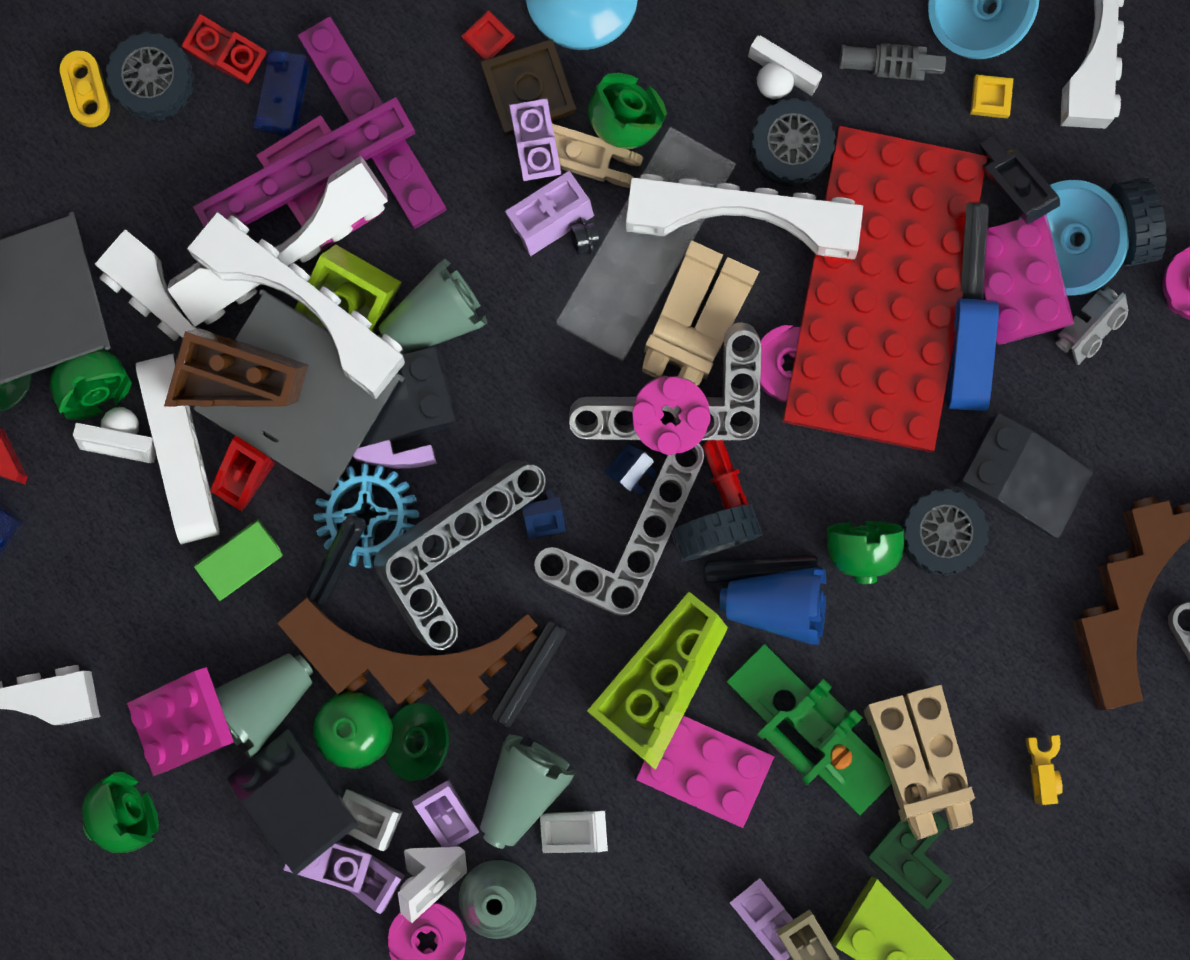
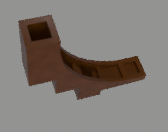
[1073,496,1190,710]
[277,598,538,715]

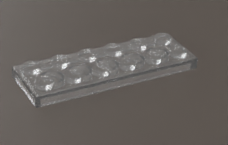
[556,127,736,362]

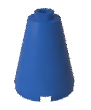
[720,567,826,645]

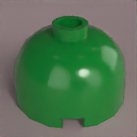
[588,72,667,149]
[50,349,131,420]
[827,521,904,584]
[313,692,393,769]
[82,772,159,853]

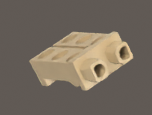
[642,240,759,386]
[864,685,975,840]

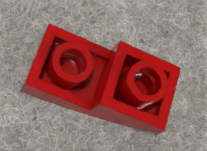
[181,14,267,84]

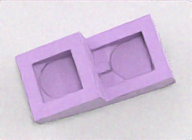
[353,440,437,469]
[730,878,793,960]

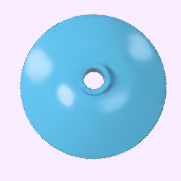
[526,0,638,50]
[928,0,1039,59]
[1019,180,1129,296]

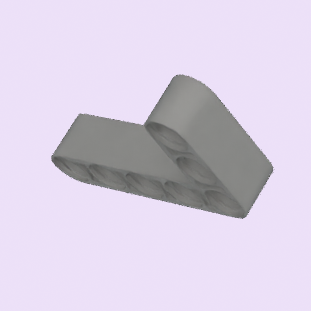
[569,322,761,440]
[534,443,704,616]

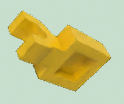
[1026,735,1062,805]

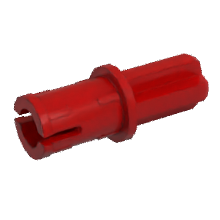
[702,440,749,510]

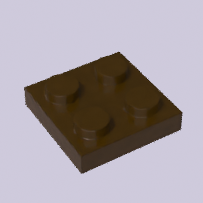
[481,39,576,136]

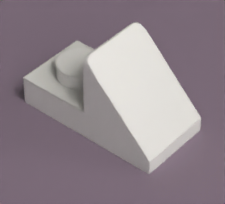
[398,847,467,923]

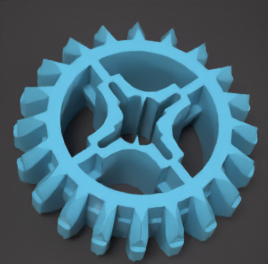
[314,463,419,568]

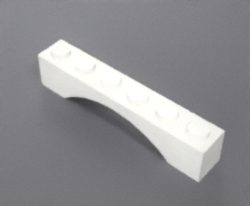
[1061,0,1124,129]
[167,156,387,327]
[626,174,863,260]
[187,212,405,399]
[95,230,197,341]
[0,665,100,725]

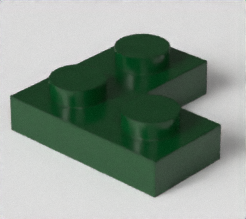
[867,813,953,910]

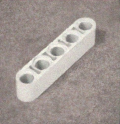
[136,353,219,544]

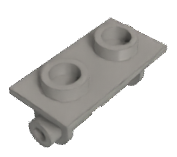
[1056,287,1129,365]

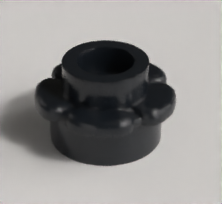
[570,218,600,255]

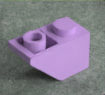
[284,841,372,894]

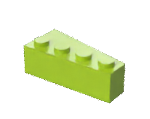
[587,592,728,770]
[831,876,954,960]

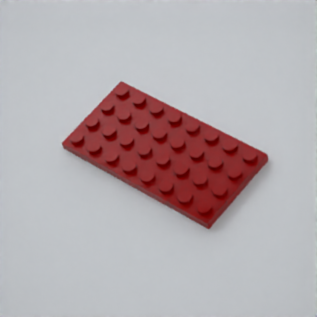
[782,126,988,453]

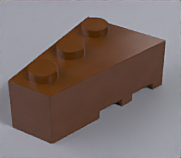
[164,328,308,407]

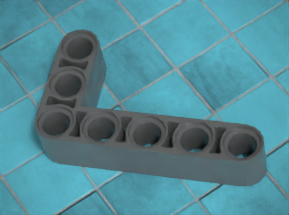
[374,460,546,650]

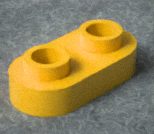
[60,51,110,127]

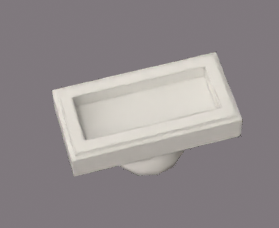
[748,35,822,99]
[73,407,156,463]
[540,811,608,853]

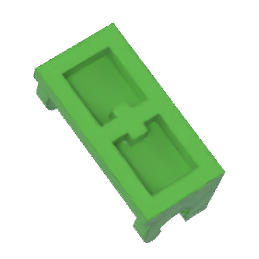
[194,518,283,601]

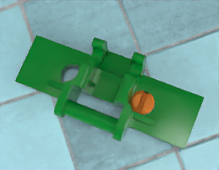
[726,644,892,816]

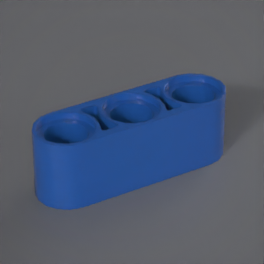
[947,298,999,411]

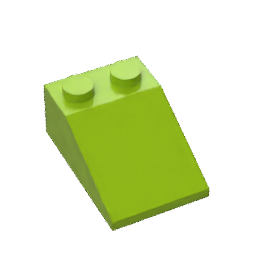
[295,245,402,334]

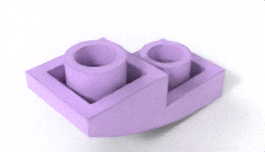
[509,98,561,181]

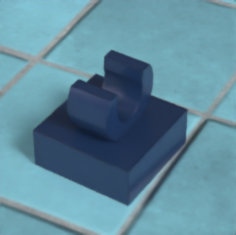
[604,444,657,494]
[522,490,566,539]

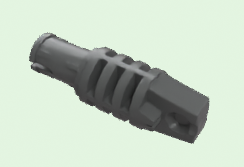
[839,43,946,81]

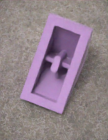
[412,780,479,847]
[348,845,405,914]

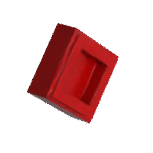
[462,10,515,61]

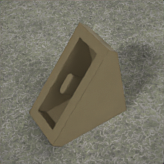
[775,909,840,960]

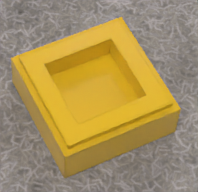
[970,75,1013,119]

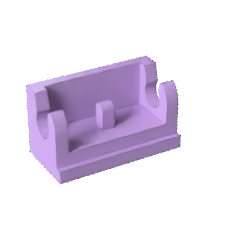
[505,171,594,256]

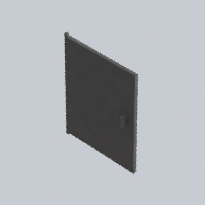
[0,212,111,384]
[194,290,405,494]

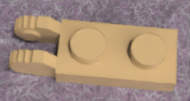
[552,124,643,188]

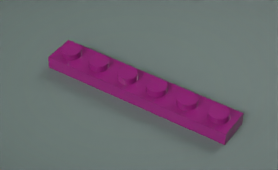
[298,17,447,230]
[193,97,416,228]

